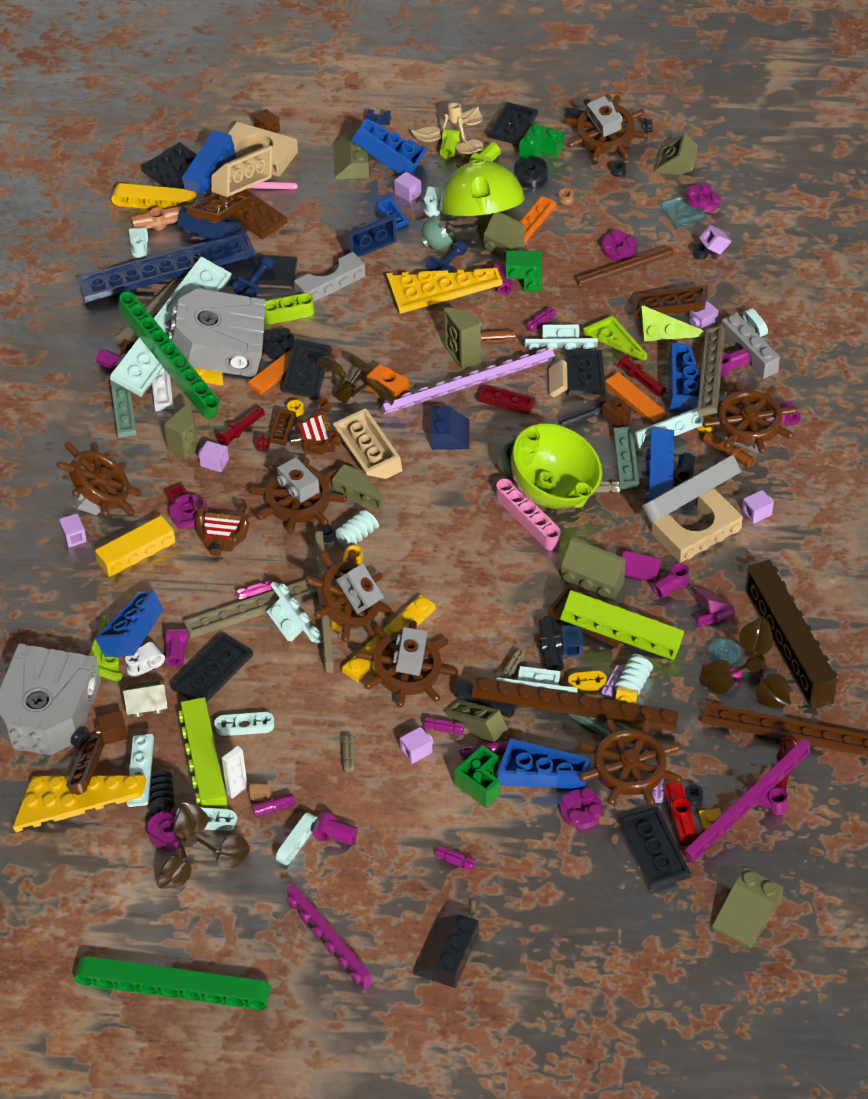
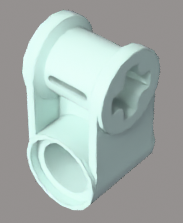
[424,186,443,217]
[129,227,148,258]

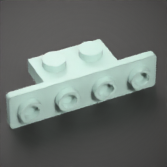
[525,325,598,350]
[635,408,705,449]
[267,582,323,644]
[496,666,578,694]
[127,734,154,807]

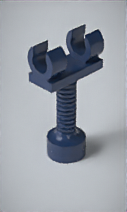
[367,109,391,125]
[425,240,468,273]
[232,256,275,298]

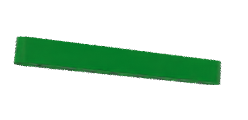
[118,292,220,419]
[74,956,271,1010]

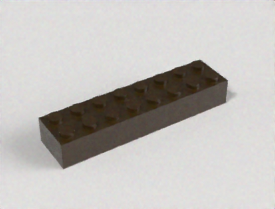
[745,559,838,710]

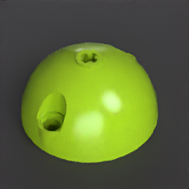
[440,159,525,216]
[511,424,602,509]

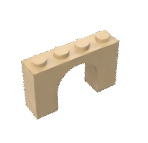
[228,122,298,177]
[652,488,743,563]

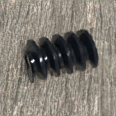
[148,770,175,816]

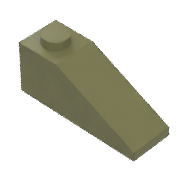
[332,464,384,512]
[445,699,508,742]

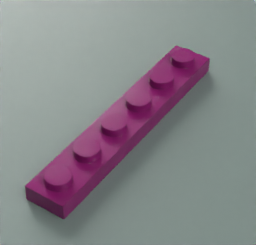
[286,884,371,990]

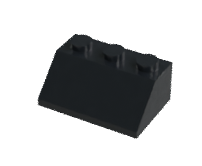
[414,914,479,988]

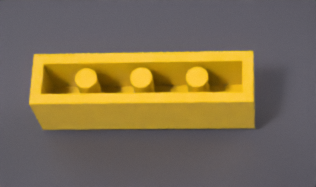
[95,515,175,577]

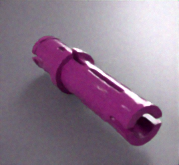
[460,738,522,760]

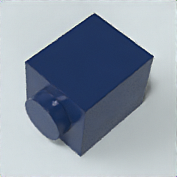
[561,625,583,657]

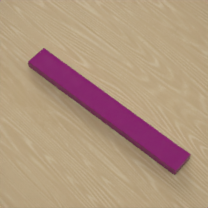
[685,738,810,863]

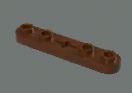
[66,735,105,795]

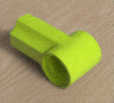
[440,128,461,159]
[469,142,501,162]

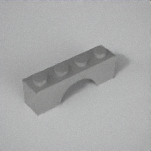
[294,252,365,302]
[721,313,780,379]

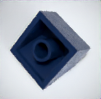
[431,407,469,450]

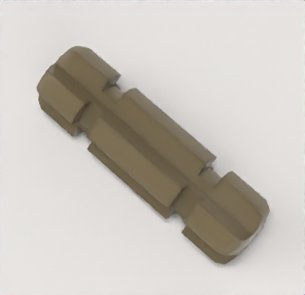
[594,481,620,493]
[499,650,525,679]
[343,735,355,773]

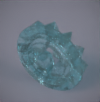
[708,639,741,666]

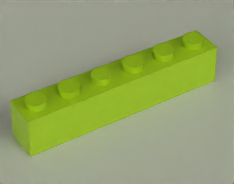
[560,590,684,660]
[178,697,228,809]

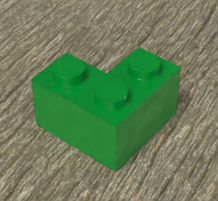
[519,123,564,159]
[506,251,542,292]
[454,745,500,808]

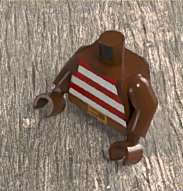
[289,398,341,455]
[194,501,254,557]

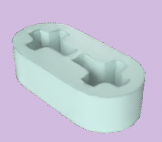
[743,308,768,337]

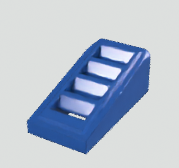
[375,197,409,229]

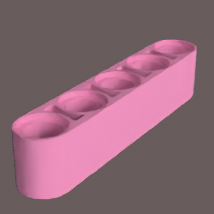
[496,479,561,551]

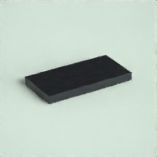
[225,255,298,286]
[170,633,253,703]
[618,806,691,890]

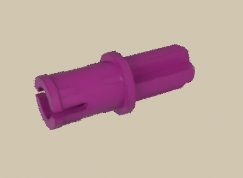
[695,604,735,627]
[253,794,295,818]

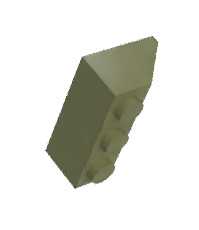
[334,129,369,180]
[444,307,482,370]
[561,538,626,600]

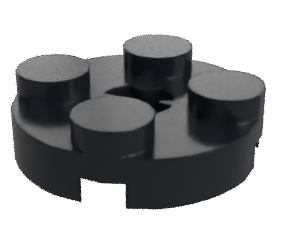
[514,156,548,186]
[262,328,295,360]

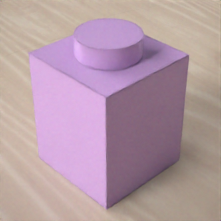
[394,172,421,202]
[699,225,732,254]
[689,301,719,331]
[198,441,229,472]
[742,490,774,524]
[59,513,87,548]
[400,727,433,764]

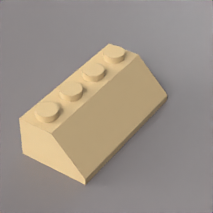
[211,145,272,197]
[333,408,403,479]

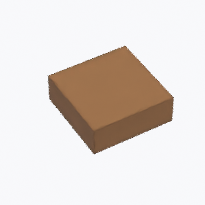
[249,784,272,803]

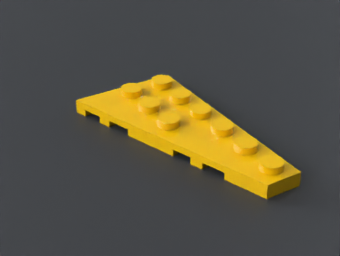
[386,268,503,314]
[13,775,147,832]

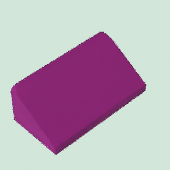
[622,551,661,582]
[693,587,729,613]

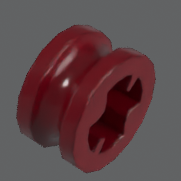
[256,434,271,453]

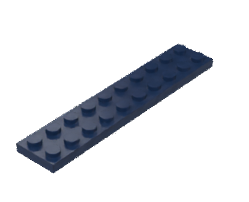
[77,231,256,302]

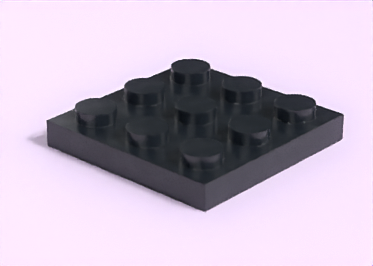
[141,142,197,189]

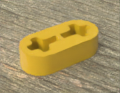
[568,671,607,693]

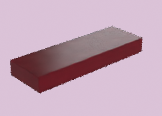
[477,385,536,415]

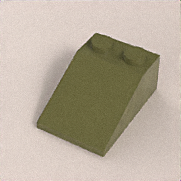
[712,868,784,949]

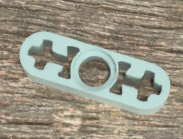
[214,712,275,736]
[175,807,237,831]
[276,812,318,865]

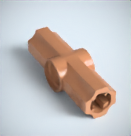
[131,206,182,231]

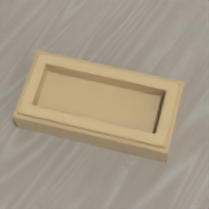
[549,359,568,398]

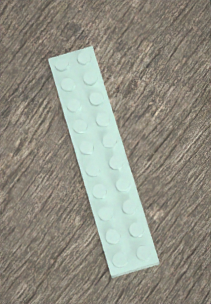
[110,257,231,397]

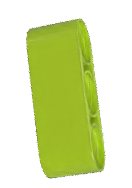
[264,293,314,324]

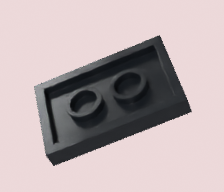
[488,102,538,145]
[282,339,332,400]
[565,350,606,396]

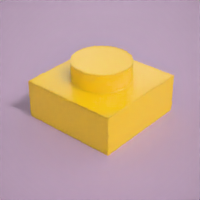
[615,686,638,704]
[698,808,722,832]

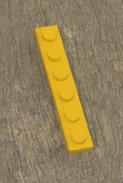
[342,595,436,683]

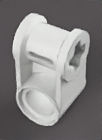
[125,642,165,677]

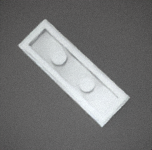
[152,368,174,411]
[222,746,248,798]

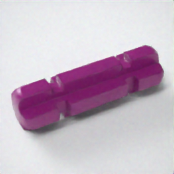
[526,307,556,332]
[424,717,464,735]
[435,845,476,871]

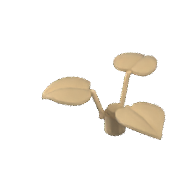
[411,103,484,154]

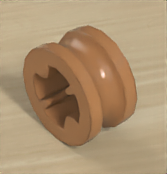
[558,188,574,205]

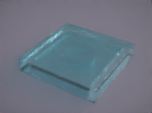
[660,196,707,229]

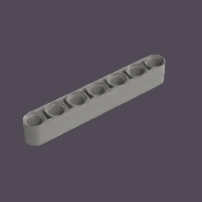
[642,454,742,523]

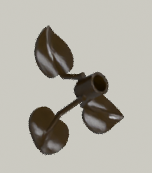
[315,355,394,406]
[699,616,791,708]
[157,801,250,889]

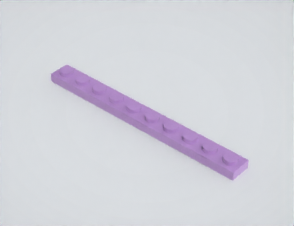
[380,349,555,415]

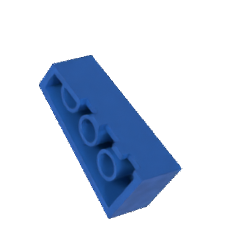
[351,118,428,175]
[182,131,237,194]
[668,343,701,413]
[645,429,675,503]
[95,590,163,658]
[498,738,591,789]

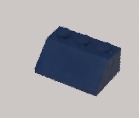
[177,206,242,240]
[340,214,397,257]

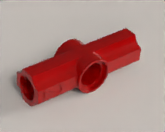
[664,781,698,844]

